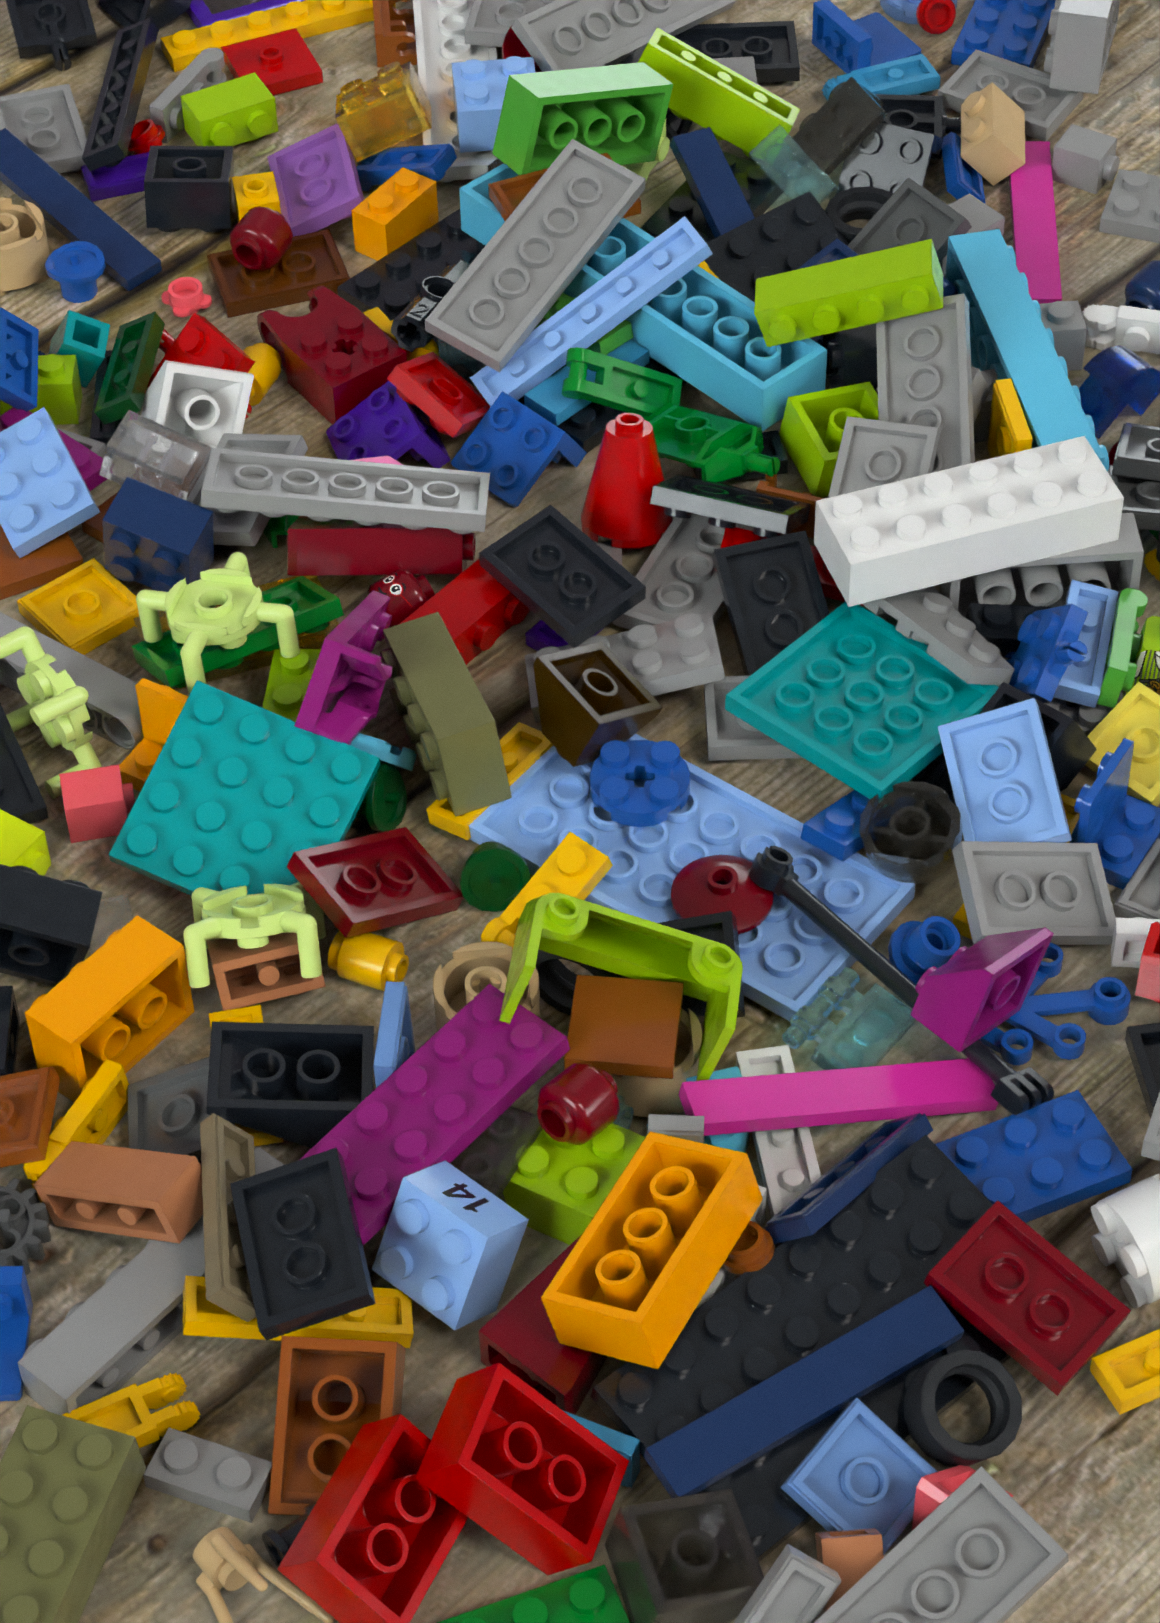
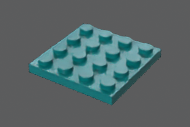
[725,601,999,805]
[109,680,380,896]

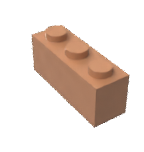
[34,1141,203,1244]

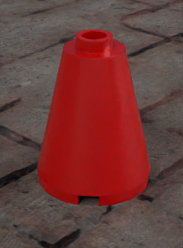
[581,413,673,548]

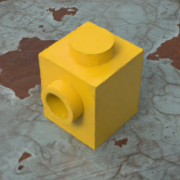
[232,171,281,223]

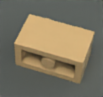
[961,82,1025,186]

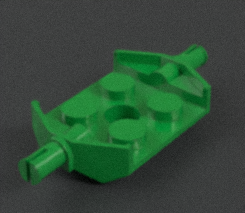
[643,403,780,483]

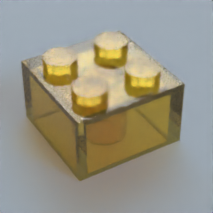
[335,61,432,162]

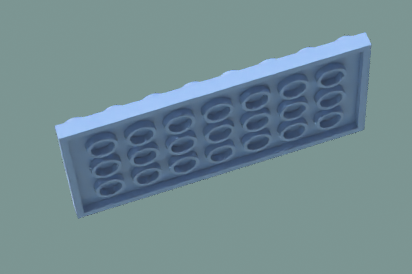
[469,733,915,1025]

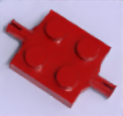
[148,312,255,419]

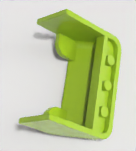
[499,893,743,1081]

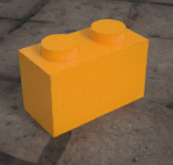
[351,167,439,261]

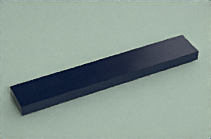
[0,128,162,291]
[643,1285,964,1505]

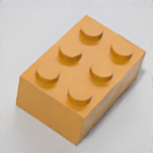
[25,915,195,1102]

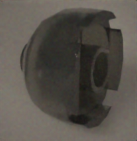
[859,782,963,885]

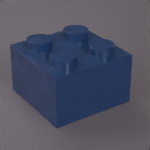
[102,476,214,592]

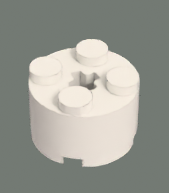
[1091,1173,1160,1308]

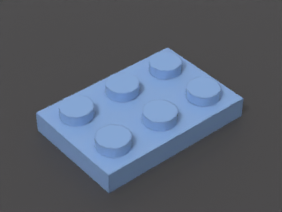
[0,407,100,558]
[938,698,1072,843]

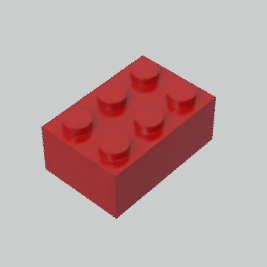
[415,1363,629,1575]
[277,1414,468,1623]

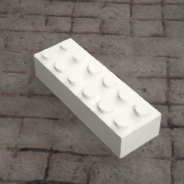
[814,436,1124,607]

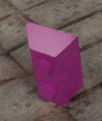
[910,927,1054,1053]

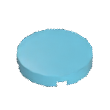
[351,733,417,771]

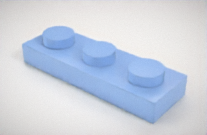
[1054,579,1119,708]

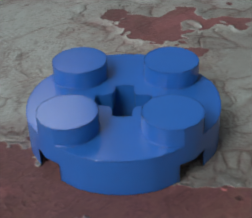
[590,740,690,827]

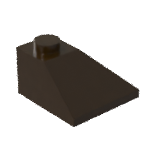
[533,641,663,767]

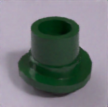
[355,762,407,832]
[459,841,531,912]

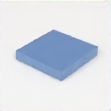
[373,981,415,1088]
[780,1398,938,1555]

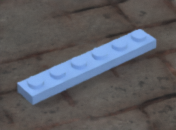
[470,216,713,407]

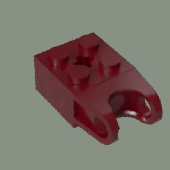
[257,286,407,425]

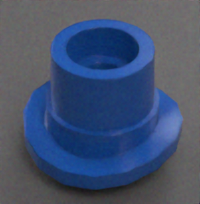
[45,241,106,303]
[888,916,961,985]

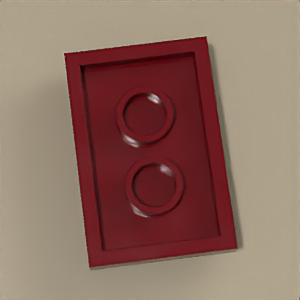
[286,827,464,938]
[924,1200,1131,1396]

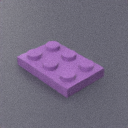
[267,122,364,236]

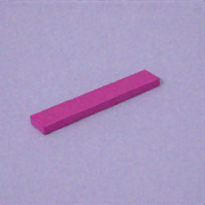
[1009,141,1062,304]
[678,1058,998,1136]

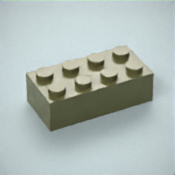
[380,612,512,817]
[0,1405,146,1623]

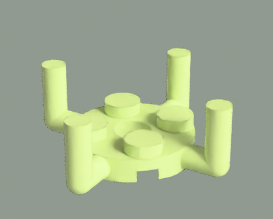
[136,552,300,695]
[0,626,102,799]
[183,882,326,988]

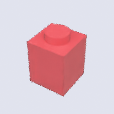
[59,764,135,843]

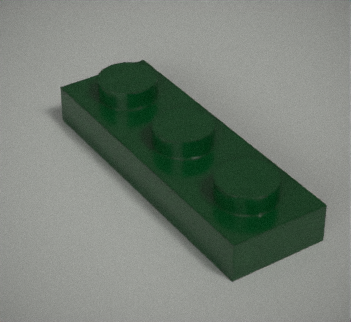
[94,311,165,425]

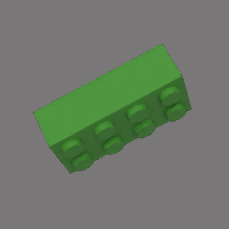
[492,62,674,175]

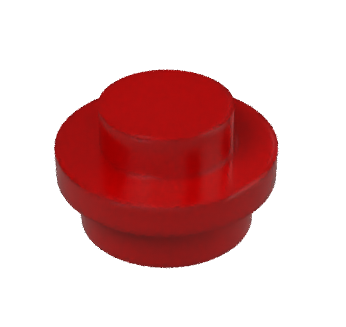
[916,0,956,34]
[128,119,165,155]

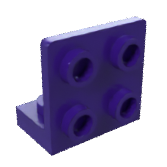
[326,381,451,468]

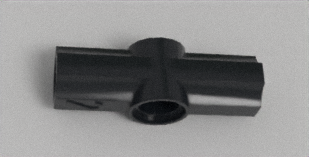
[391,260,470,352]

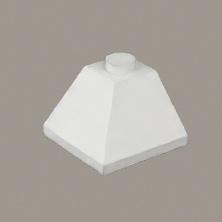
[137,360,254,458]

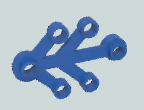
[939,943,1131,1065]

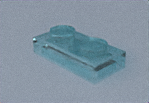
[749,124,837,204]

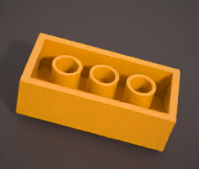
[541,1131,763,1370]

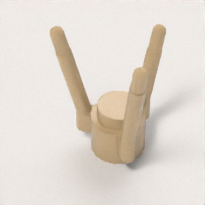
[193,1527,335,1623]

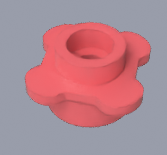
[161,277,212,317]

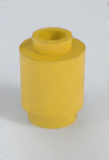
[243,343,282,406]
[328,931,409,991]

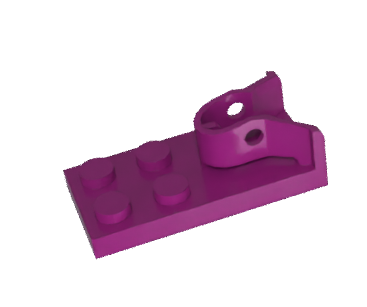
[294,590,392,745]

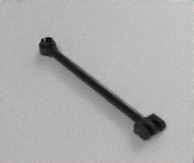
[749,846,1054,1115]

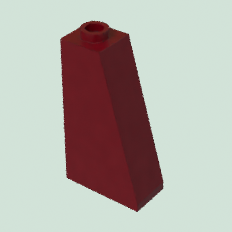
[287,516,476,576]
[479,1235,608,1415]

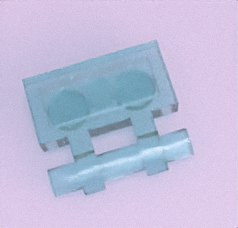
[782,967,916,1070]

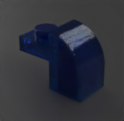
[1079,345,1160,439]

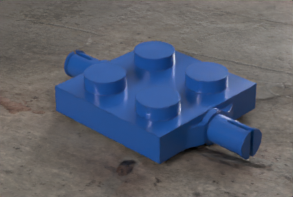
[1005,604,1089,703]

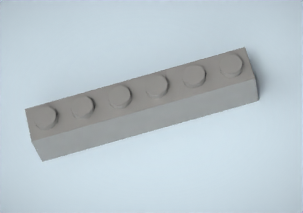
[17,1146,284,1415]

